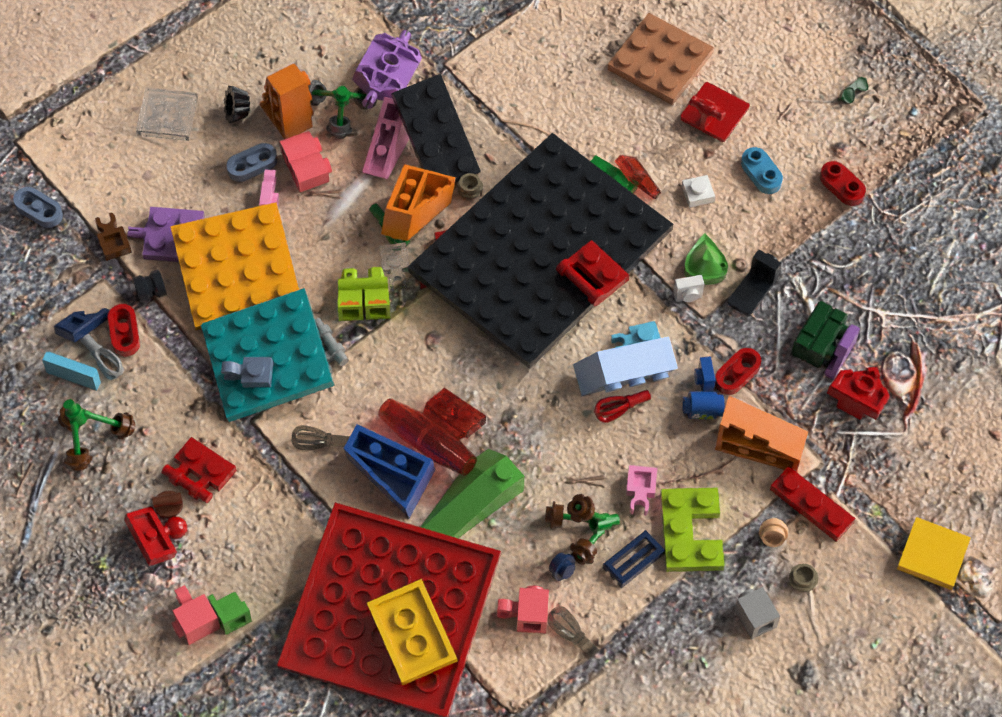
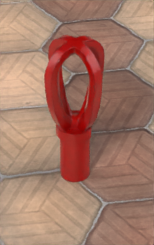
[594,389,651,423]

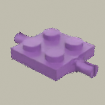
[127,207,205,262]

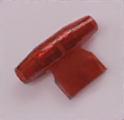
[378,387,486,476]

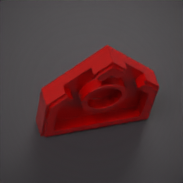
[827,367,890,420]

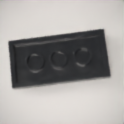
[391,74,481,183]

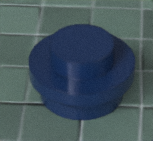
[549,553,575,581]

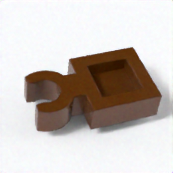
[95,213,132,261]

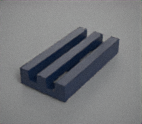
[602,530,665,588]

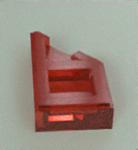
[615,155,661,199]

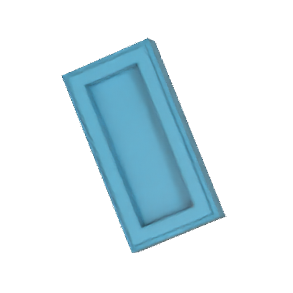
[42,352,101,391]

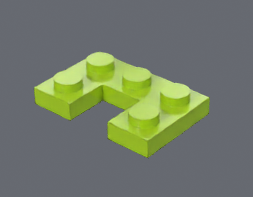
[660,487,725,572]

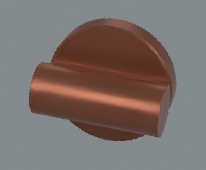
[152,490,183,518]

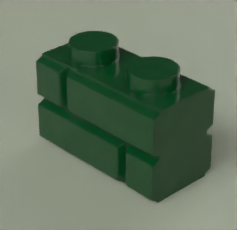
[791,301,849,368]

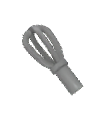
[80,334,124,380]

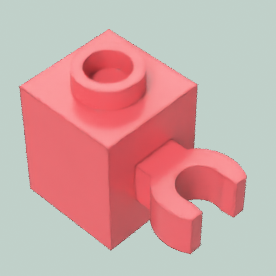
[171,585,220,645]
[497,585,549,634]

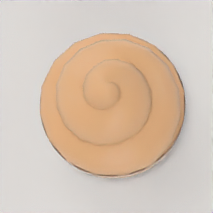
[759,518,788,547]

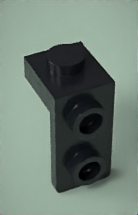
[727,249,782,317]

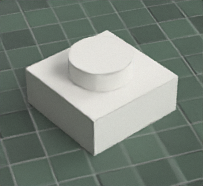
[681,175,715,208]
[673,275,704,302]

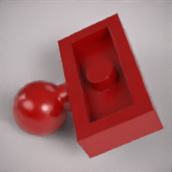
[124,506,188,566]

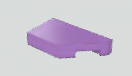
[825,324,860,380]

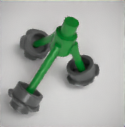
[309,80,377,139]

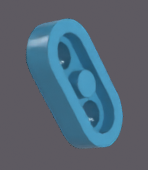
[741,147,783,194]

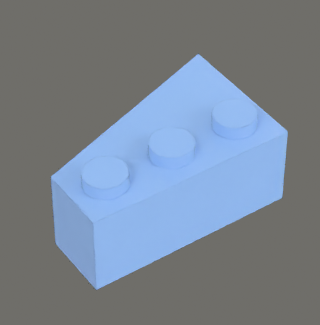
[573,336,678,396]

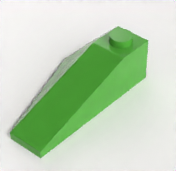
[421,449,525,538]

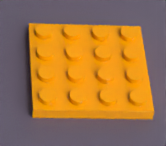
[170,202,299,330]

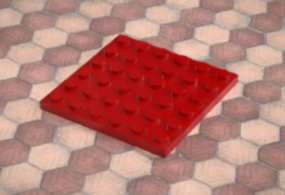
[277,502,501,717]

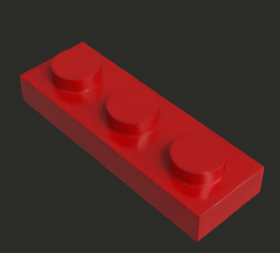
[770,466,856,542]

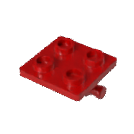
[680,82,750,142]

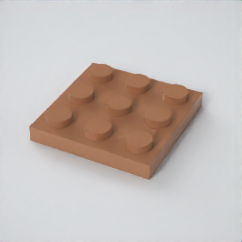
[607,13,714,105]

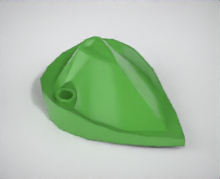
[684,233,728,285]

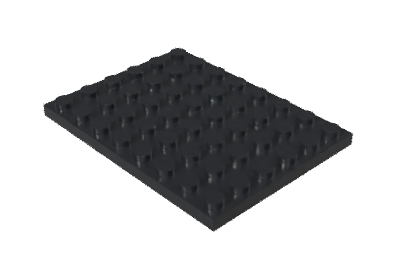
[408,133,674,369]

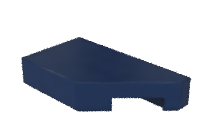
[54,308,109,343]

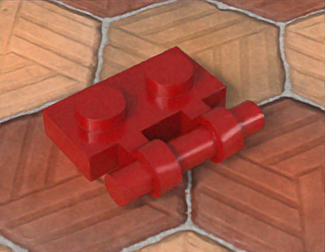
[161,437,237,503]

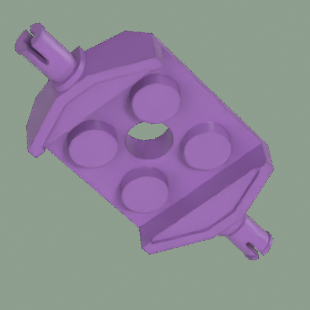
[352,30,422,109]

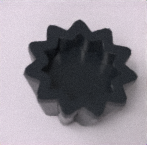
[224,86,250,123]

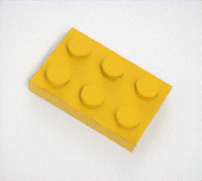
[367,579,458,685]

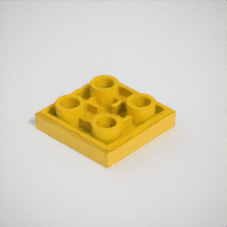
[897,517,971,590]

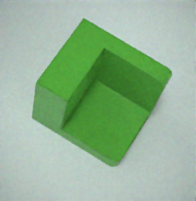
[207,592,252,635]

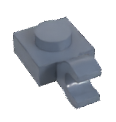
[221,357,273,387]

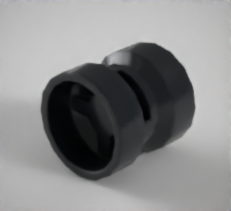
[132,269,167,303]

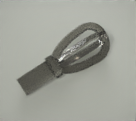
[291,425,350,450]
[547,606,600,658]

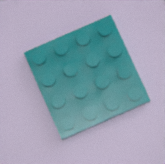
[201,288,335,422]

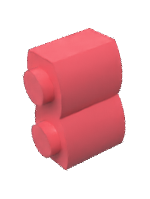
[279,131,332,192]

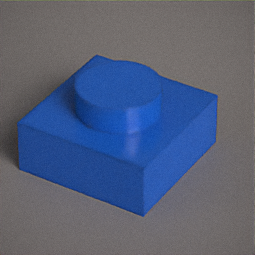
[694,356,716,392]

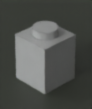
[734,587,780,640]

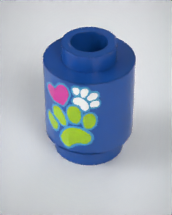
[682,391,725,420]

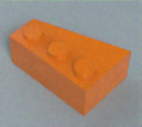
[259,63,314,139]
[381,164,456,241]
[715,396,808,472]

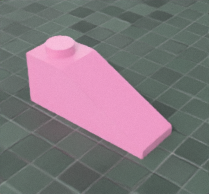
[362,97,409,179]

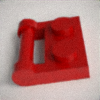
[556,240,630,307]

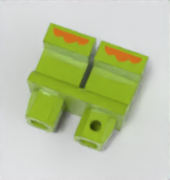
[338,267,391,321]

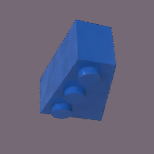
[343,424,436,519]

